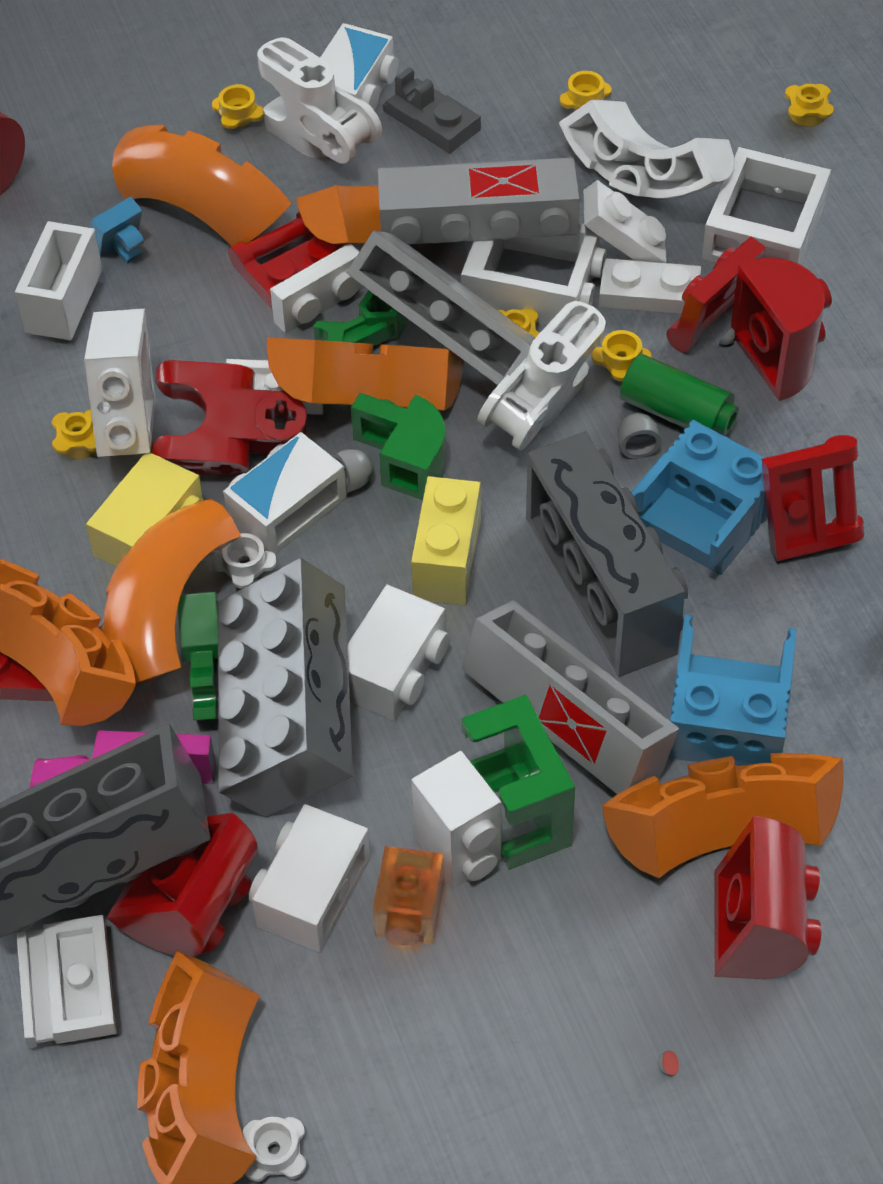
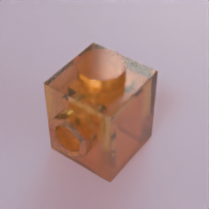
[373,846,445,946]

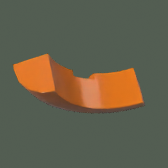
[112,125,292,246]
[296,185,381,245]
[266,337,464,410]
[99,499,241,688]
[0,559,136,726]
[602,753,844,878]
[137,950,260,1184]

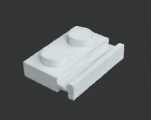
[17,915,117,1049]

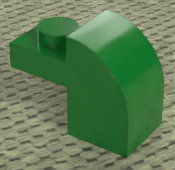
[351,393,446,500]

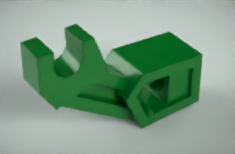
[313,290,409,346]
[177,592,218,721]

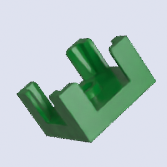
[462,694,575,870]

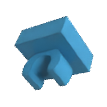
[90,196,144,264]

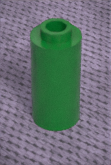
[620,353,739,435]

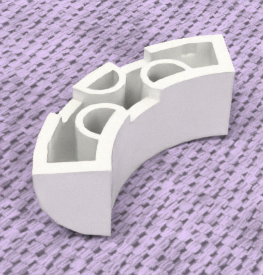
[559,99,734,198]

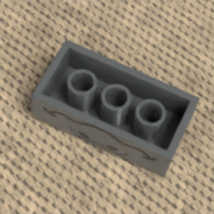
[526,431,688,677]
[218,558,353,817]
[0,723,210,938]

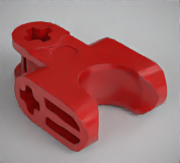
[150,360,307,477]

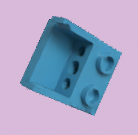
[631,420,767,575]
[668,614,797,766]

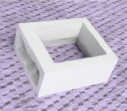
[702,147,831,265]
[461,223,607,325]
[84,308,156,457]

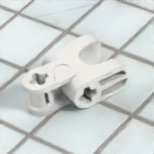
[257,37,383,164]
[477,301,606,451]

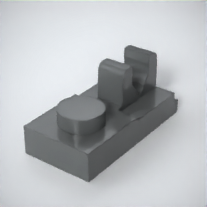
[383,67,481,154]

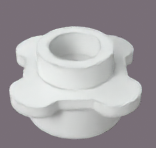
[212,533,277,589]
[242,1117,306,1182]

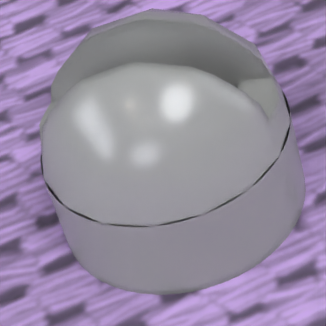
[618,413,661,459]
[331,449,373,493]

